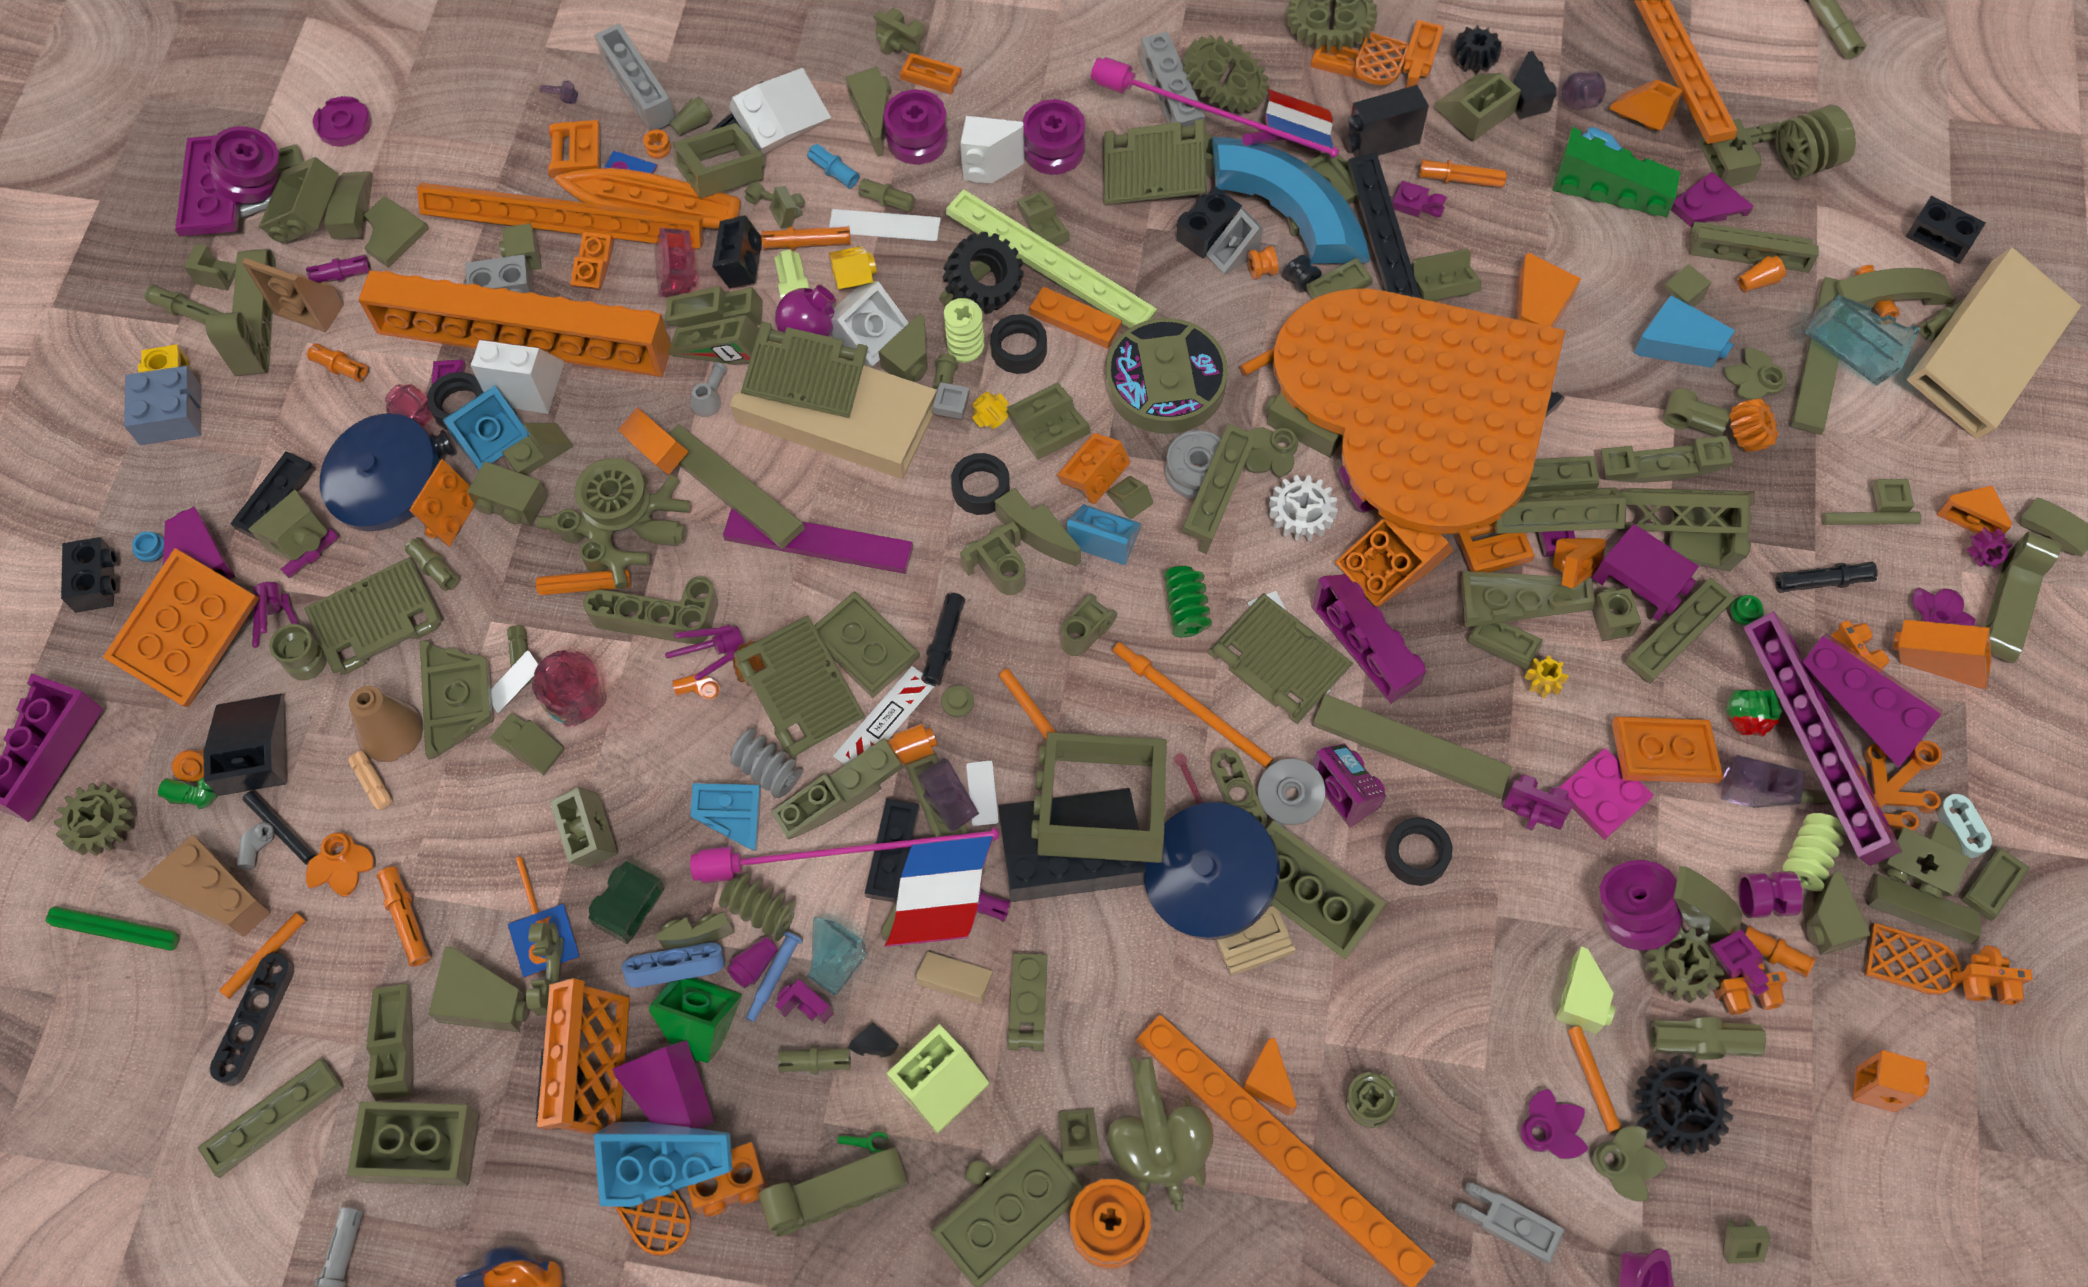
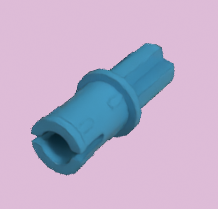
[807,144,860,189]

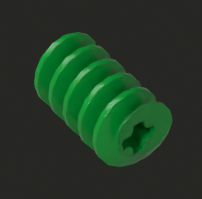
[1164,566,1212,638]

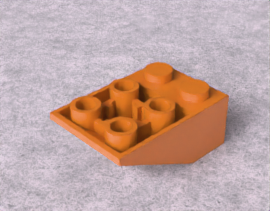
[1335,518,1454,607]

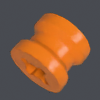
[1247,245,1279,280]

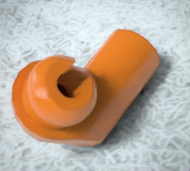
[672,673,720,700]

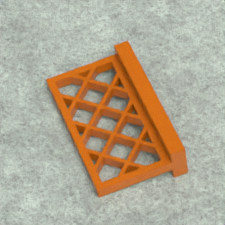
[537,978,629,1135]

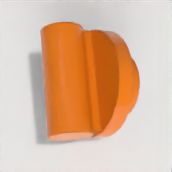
[171,749,204,782]

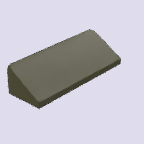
[1868,874,1981,944]

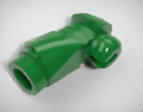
[158,777,217,809]

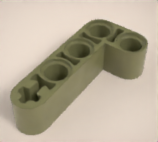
[1985,531,2062,664]
[583,577,718,644]
[758,1148,909,1237]

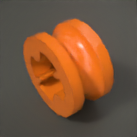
[643,129,671,159]

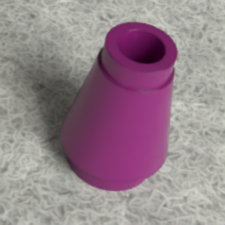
[727,937,778,988]

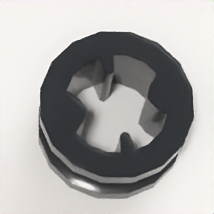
[430,429,455,460]

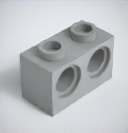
[465,254,533,293]

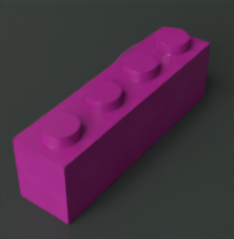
[1312,574,1426,704]

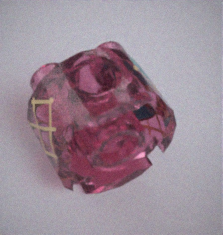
[532,650,607,728]

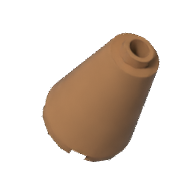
[349,686,423,762]

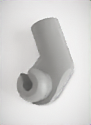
[237,822,274,870]

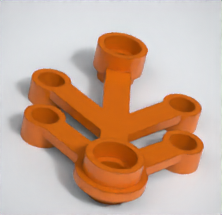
[1858,740,1942,831]

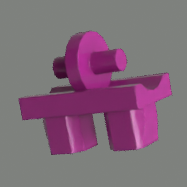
[1503,774,1573,831]

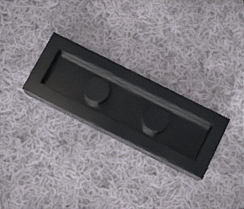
[230,451,315,540]
[865,799,920,903]

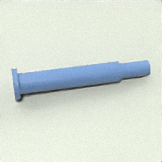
[745,931,803,1022]

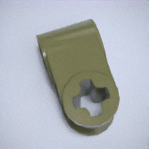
[1061,594,1118,656]

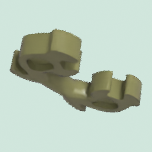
[526,923,564,1016]

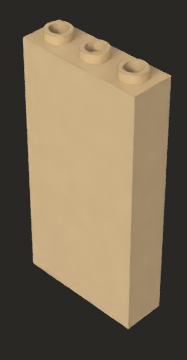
[1906,247,2081,439]
[731,341,937,479]

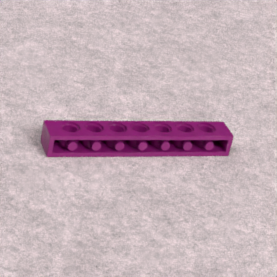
[1744,611,1903,866]

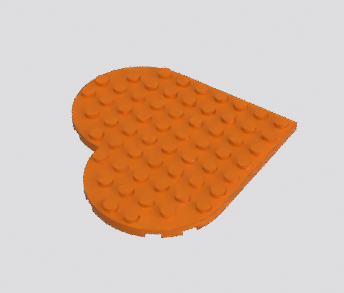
[1273,288,1566,534]

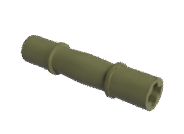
[1805,0,1866,60]

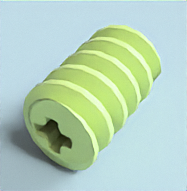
[944,298,984,363]
[1783,813,1847,891]

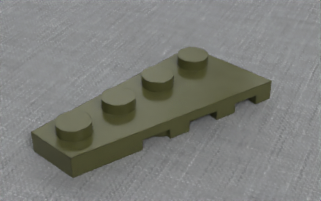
[1461,571,1595,627]

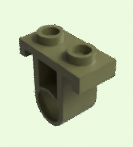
[960,521,1026,595]

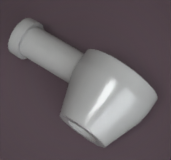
[690,362,727,417]

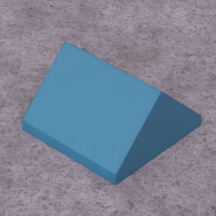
[443,385,528,470]
[1067,504,1142,566]

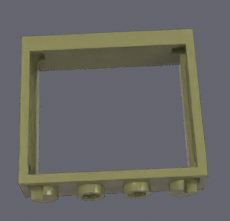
[1032,732,1167,863]

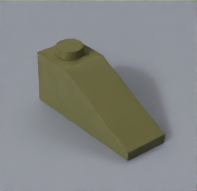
[846,66,892,157]

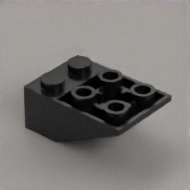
[203,693,286,796]

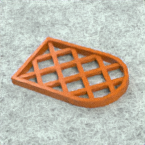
[1355,32,1410,85]
[1865,923,1961,995]
[614,1190,691,1256]

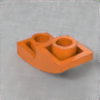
[570,232,614,290]

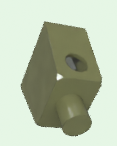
[248,490,327,561]

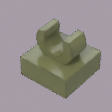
[770,186,805,229]
[1723,1219,1771,1264]

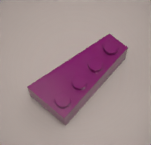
[1802,633,1943,768]
[0,673,103,822]

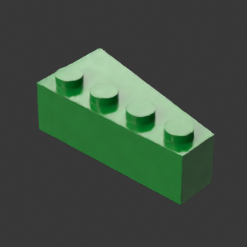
[1553,127,1681,217]

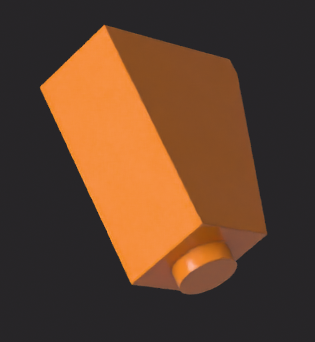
[1516,252,1581,327]
[1893,620,1992,689]

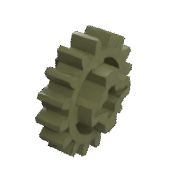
[54,783,134,856]
[1644,927,1725,1003]

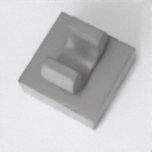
[932,382,970,420]

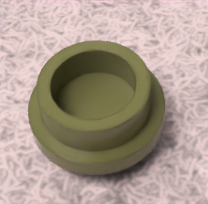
[941,686,974,718]

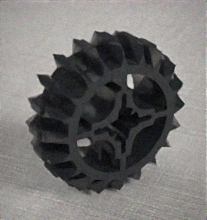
[1632,1056,1734,1156]

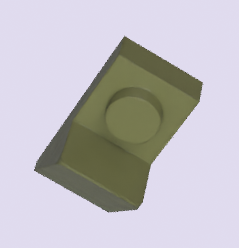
[502,423,573,475]
[490,713,564,776]
[1058,1108,1100,1168]

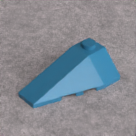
[594,1122,733,1207]

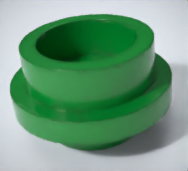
[1730,595,1764,626]

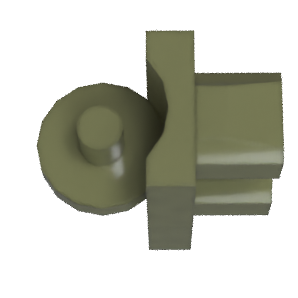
[874,7,925,55]

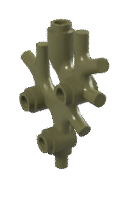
[537,475,691,589]

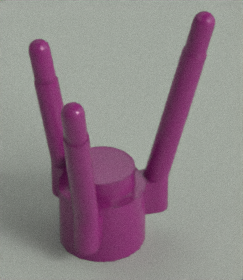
[252,582,300,648]
[665,625,745,681]

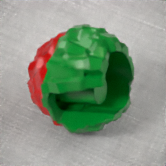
[1726,689,1783,737]

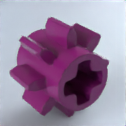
[1966,527,2013,568]

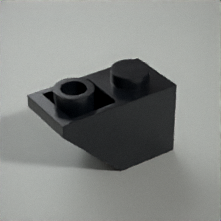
[1513,51,1557,120]

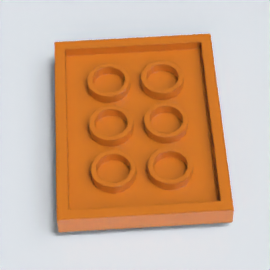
[102,548,259,707]

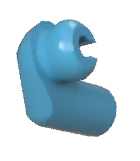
[1582,127,1622,151]

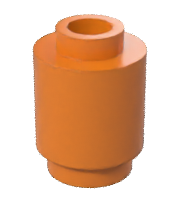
[888,723,938,765]

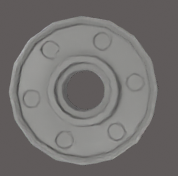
[1164,430,1221,500]

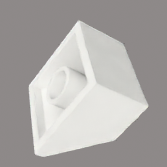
[960,116,1025,184]
[829,281,909,367]

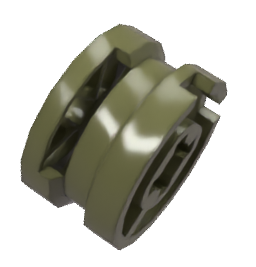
[1346,1072,1398,1128]

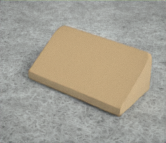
[916,951,993,1005]

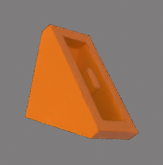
[1937,485,2012,534]
[1243,1037,1297,1116]

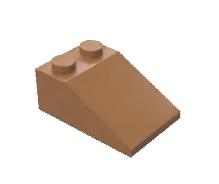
[242,258,344,333]

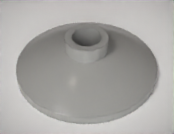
[1258,758,1326,825]

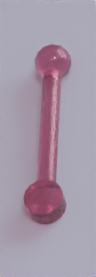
[1174,753,1206,804]

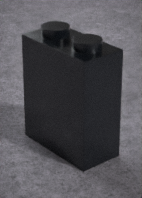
[1345,85,1429,157]

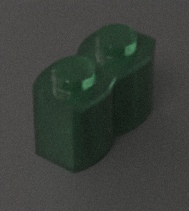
[588,861,665,944]

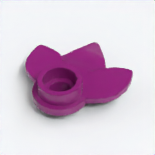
[1912,587,1976,626]
[1520,1089,1588,1159]

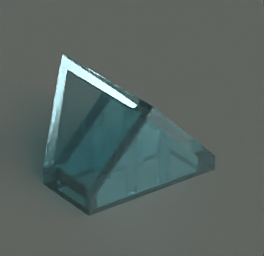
[808,917,868,996]

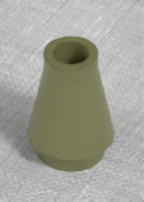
[669,96,713,136]

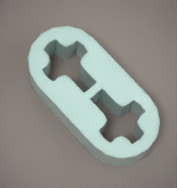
[1937,794,1992,858]

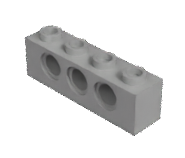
[595,23,675,131]
[1140,32,1205,126]

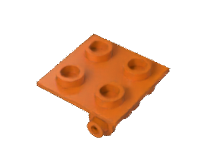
[409,459,474,547]

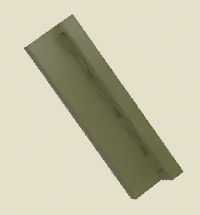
[1690,221,1819,273]
[1182,423,1257,554]
[1494,487,1626,534]
[1617,488,1755,534]

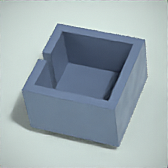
[124,366,201,445]

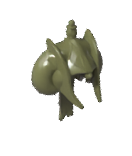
[1107,1056,1214,1211]

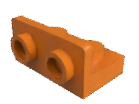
[1057,433,1130,504]

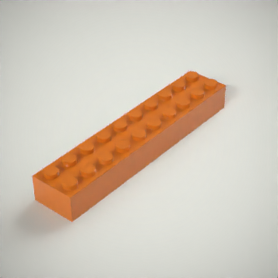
[358,270,671,377]

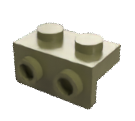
[1412,249,1481,302]

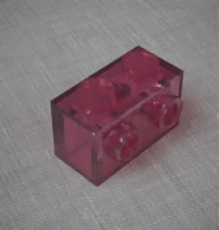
[654,228,697,297]

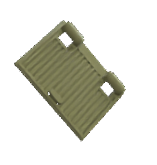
[1104,119,1206,205]
[741,322,868,418]
[304,557,442,675]
[1208,593,1353,724]
[734,615,865,758]

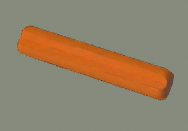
[536,569,631,595]

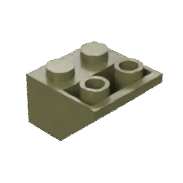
[1434,73,1521,141]

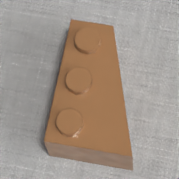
[137,835,270,937]

